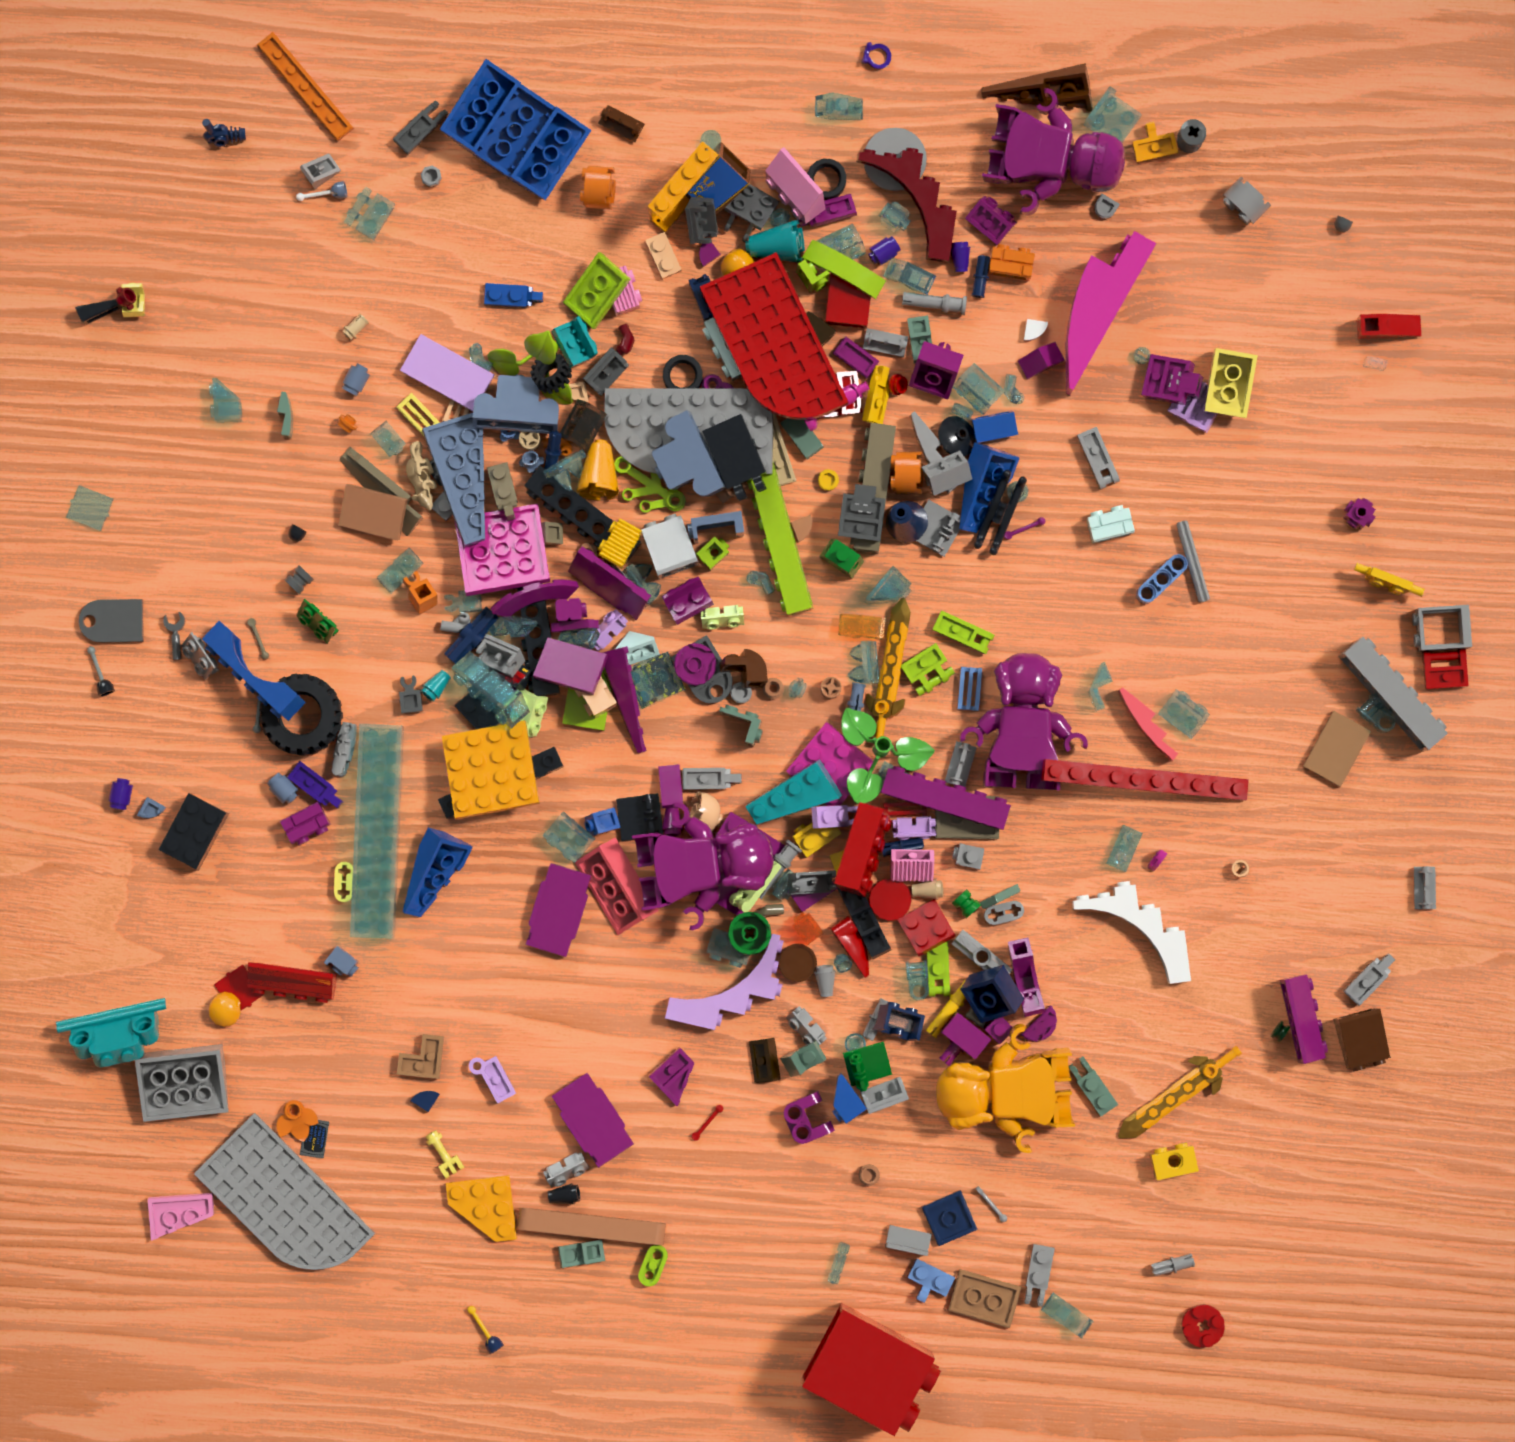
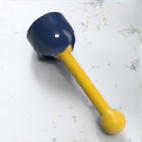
[467,1306,504,1355]

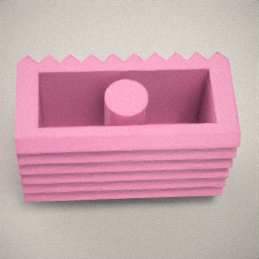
[613,266,642,316]
[890,849,934,882]

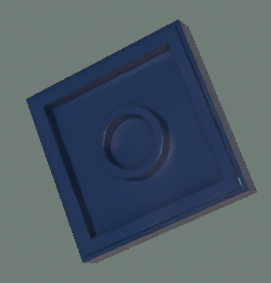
[922,1190,978,1247]

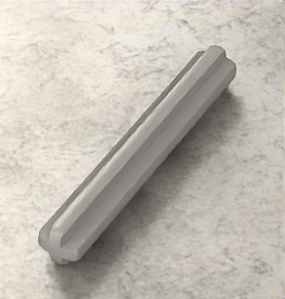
[1176,521,1210,603]

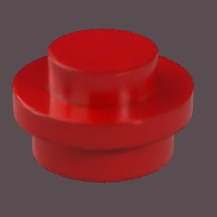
[889,374,908,395]

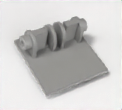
[916,500,961,557]
[181,632,219,680]

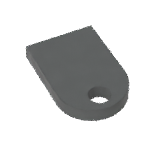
[79,599,144,643]
[671,635,732,704]

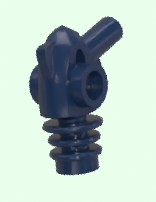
[202,119,246,147]

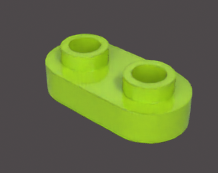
[638,1245,668,1286]

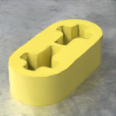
[334,862,355,902]

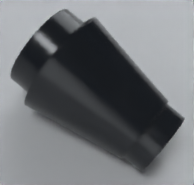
[548,1183,580,1205]

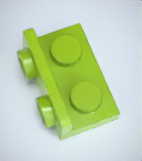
[796,259,830,292]

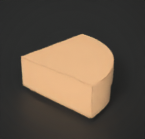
[569,381,589,403]

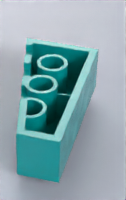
[745,759,842,824]

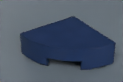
[411,1091,440,1112]

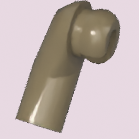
[755,904,784,918]

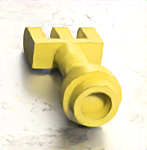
[426,1130,465,1179]

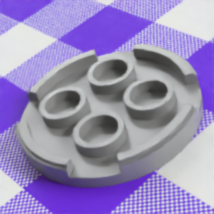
[864,128,927,191]

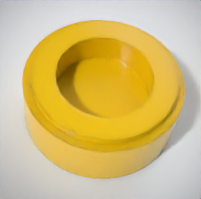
[818,469,839,491]

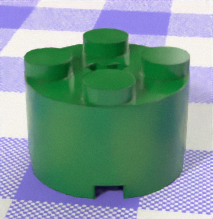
[728,912,771,956]

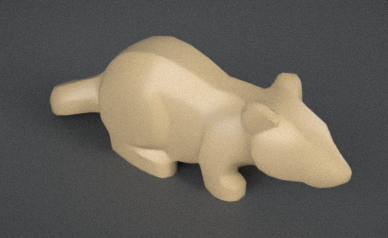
[406,441,437,511]

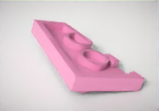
[148,1193,214,1241]

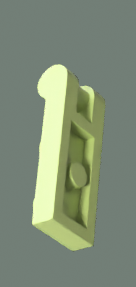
[729,861,782,912]

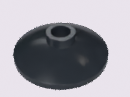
[938,416,975,456]

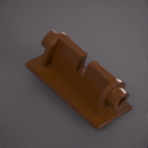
[598,105,645,143]

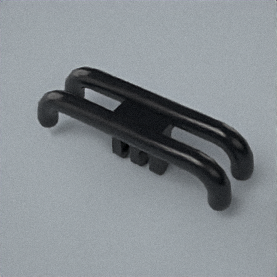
[974,470,1027,555]

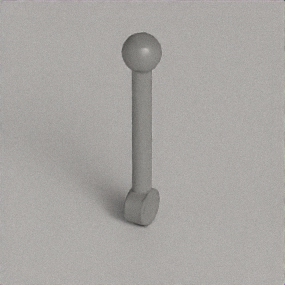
[976,1186,1008,1222]

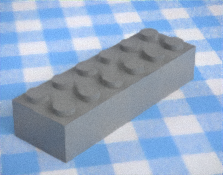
[1338,637,1448,752]

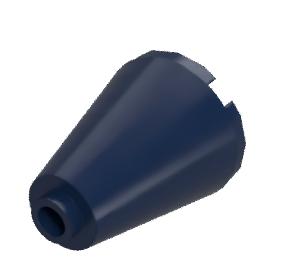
[886,501,928,543]

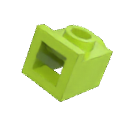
[696,537,729,571]

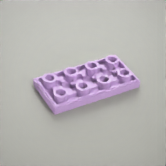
[400,334,495,411]

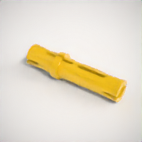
[925,980,966,1038]

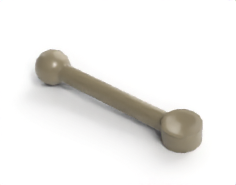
[247,618,269,660]

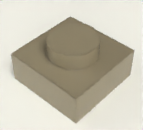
[541,522,563,545]

